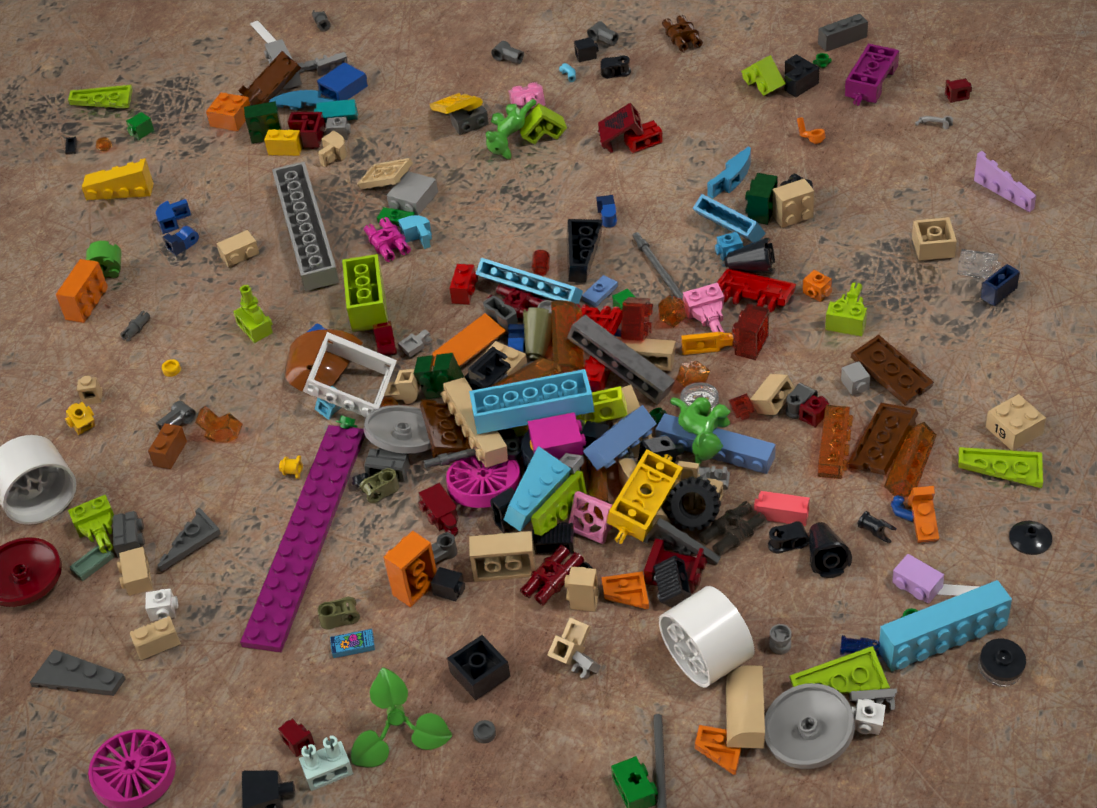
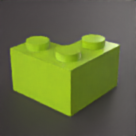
[741,55,785,96]
[519,103,567,145]

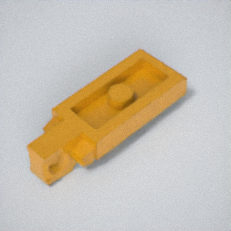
[681,332,734,355]

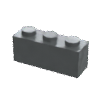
[818,14,868,52]

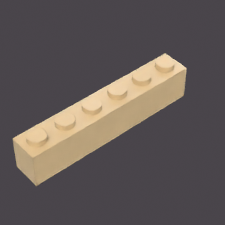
[441,377,508,468]

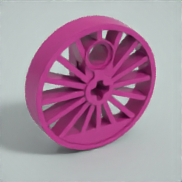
[446,456,522,508]
[88,729,176,808]

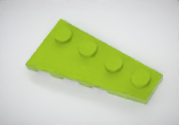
[68,85,133,108]
[958,447,1043,488]
[531,470,589,535]
[789,646,890,694]

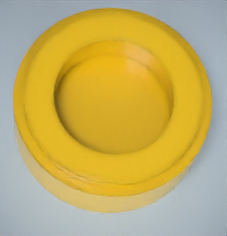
[161,359,181,377]

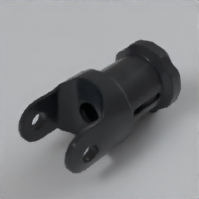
[858,511,897,543]

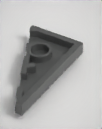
[157,507,221,572]
[643,518,721,565]

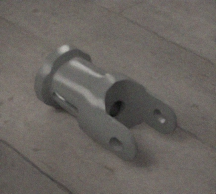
[312,10,331,31]

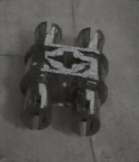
[698,501,767,556]

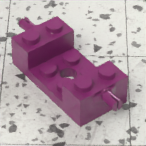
[845,43,899,106]

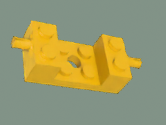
[606,449,683,544]

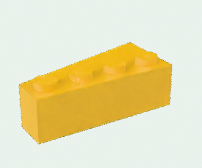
[82,158,154,200]

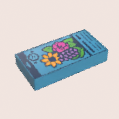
[330,629,375,658]

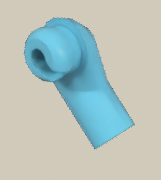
[559,63,576,82]

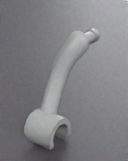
[915,116,953,129]

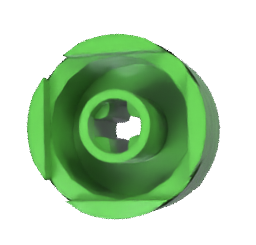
[86,241,122,278]

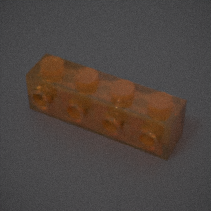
[818,405,853,479]
[884,422,937,497]

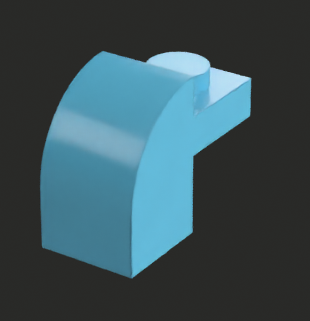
[398,215,432,249]

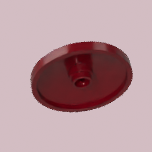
[0,537,62,607]

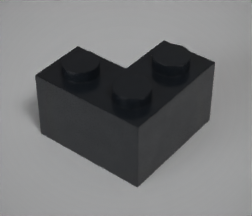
[784,54,819,97]

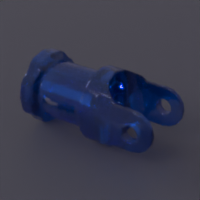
[840,635,880,657]

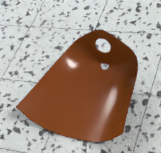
[286,329,363,395]

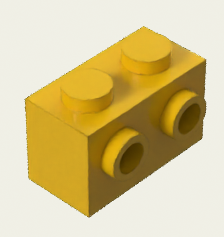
[264,129,303,156]

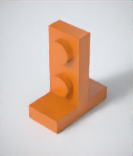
[908,486,939,543]

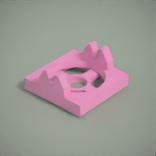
[568,491,613,544]

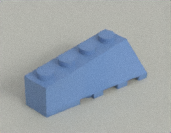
[583,405,657,470]

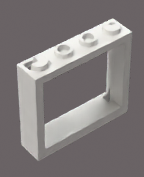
[303,332,397,418]

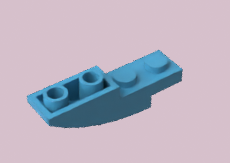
[270,90,336,110]
[707,146,751,199]

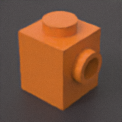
[803,270,832,302]

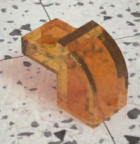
[195,406,243,443]

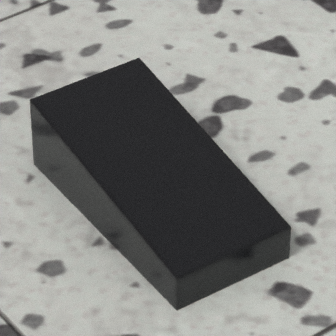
[65,137,78,155]

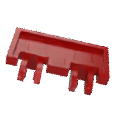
[717,269,796,313]
[552,304,625,339]

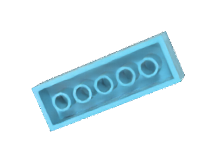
[469,369,594,434]
[878,580,1012,672]

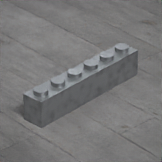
[567,315,675,404]

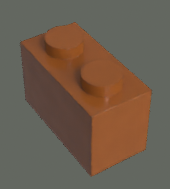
[148,423,187,470]

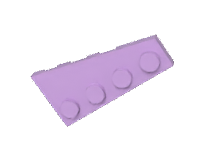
[974,151,1036,212]

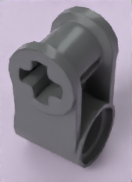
[786,383,818,419]

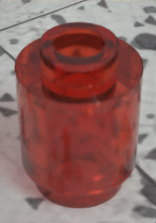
[532,250,550,276]

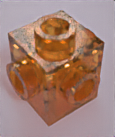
[658,294,686,328]
[676,361,710,390]

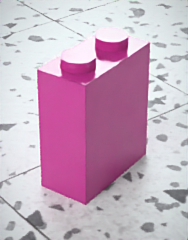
[528,412,586,459]

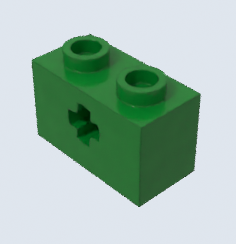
[611,756,658,808]

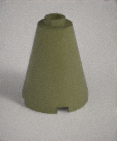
[523,308,560,361]

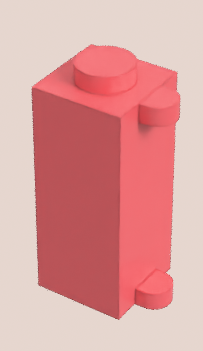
[754,491,810,526]

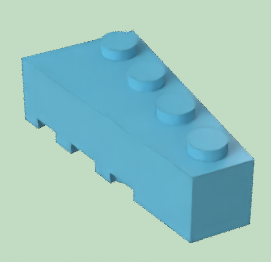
[504,446,571,531]

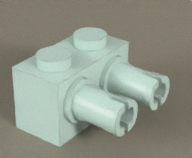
[299,736,353,791]

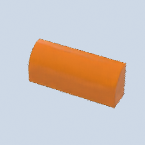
[432,313,506,367]

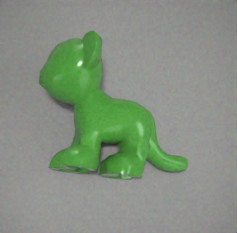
[486,99,537,159]
[670,397,731,466]

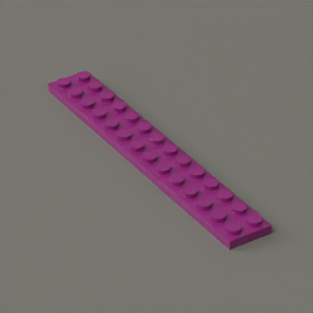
[240,425,365,653]

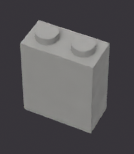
[387,171,438,216]

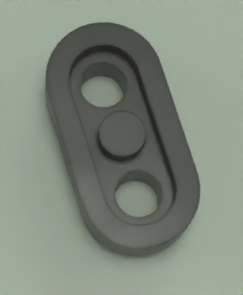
[497,428,522,460]

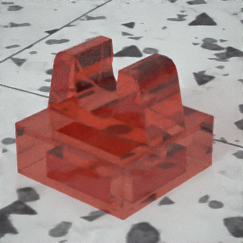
[729,393,755,420]

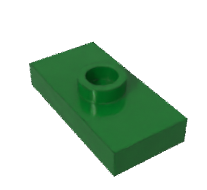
[377,207,415,226]

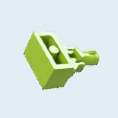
[825,282,867,337]
[233,285,273,343]
[68,494,114,553]

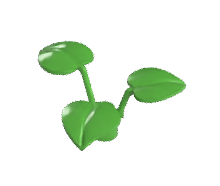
[351,667,452,767]

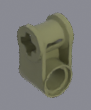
[360,468,400,503]
[317,596,360,630]

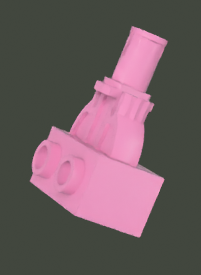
[508,82,545,109]
[682,283,725,333]

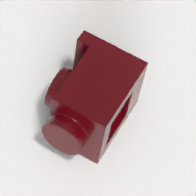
[945,78,972,103]
[799,395,829,428]
[278,718,315,757]

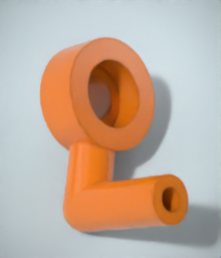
[797,117,826,144]

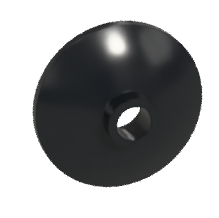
[1009,521,1052,555]

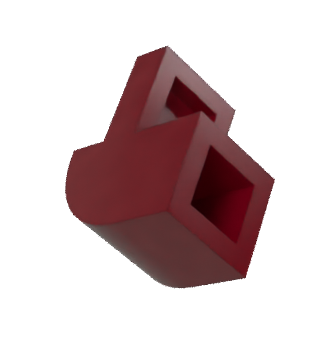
[373,321,397,356]

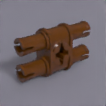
[662,15,703,52]

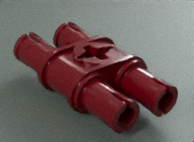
[487,283,546,319]
[520,545,585,606]

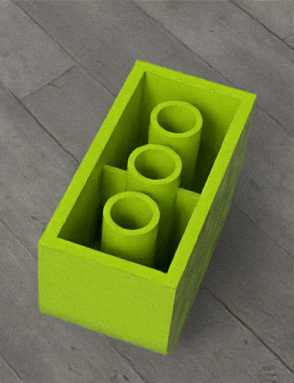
[342,254,388,332]

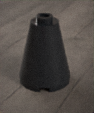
[724,238,775,274]
[809,522,853,578]

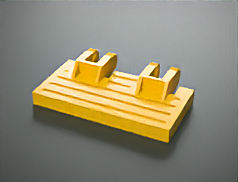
[429,93,483,114]

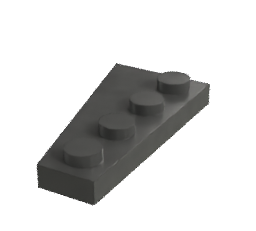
[30,649,125,696]

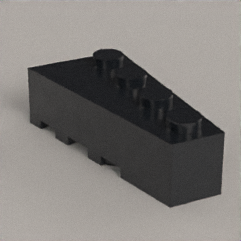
[567,219,603,282]

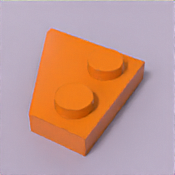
[601,571,649,609]
[695,725,742,775]

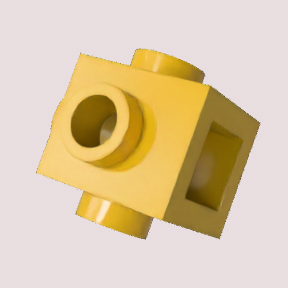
[65,402,95,435]

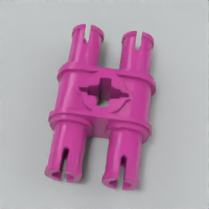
[364,217,411,262]

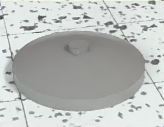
[364,405,432,454]
[765,683,855,769]

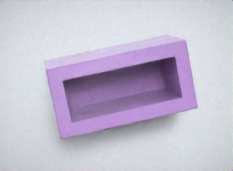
[893,554,944,604]

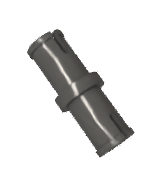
[120,311,151,341]

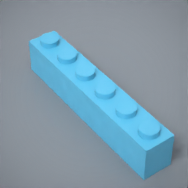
[476,258,583,306]

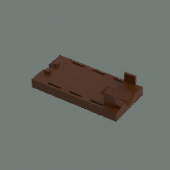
[238,51,301,105]
[850,335,934,406]
[420,400,471,458]
[848,403,918,475]

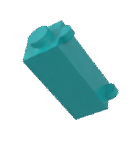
[314,99,358,123]

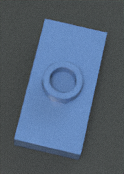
[582,275,618,307]

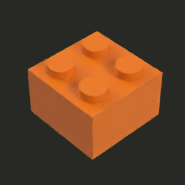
[206,92,251,131]

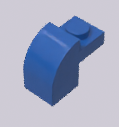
[156,199,191,234]

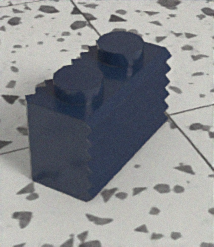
[980,264,1020,306]

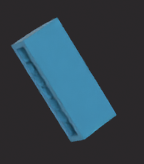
[693,194,766,242]

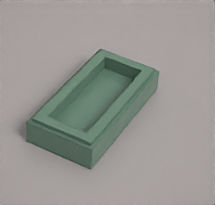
[69,545,115,581]

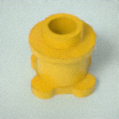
[279,455,303,479]

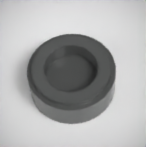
[473,720,496,743]

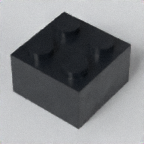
[447,635,511,701]

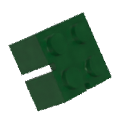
[244,101,282,144]
[745,173,778,225]
[413,353,464,399]

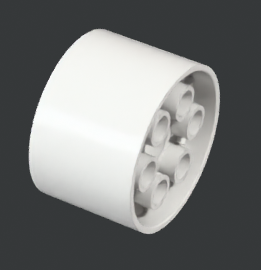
[0,435,76,524]
[659,586,754,688]

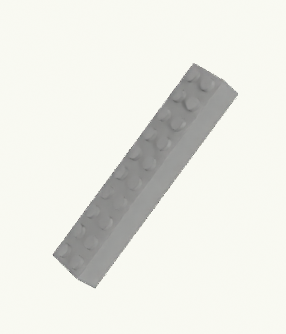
[272,162,339,291]

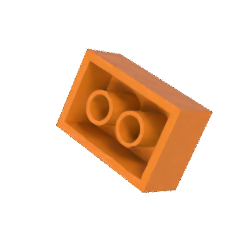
[55,259,108,323]
[383,531,437,608]

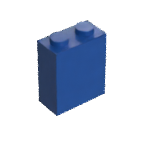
[317,62,368,101]

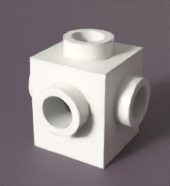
[145,588,179,621]
[851,699,885,735]

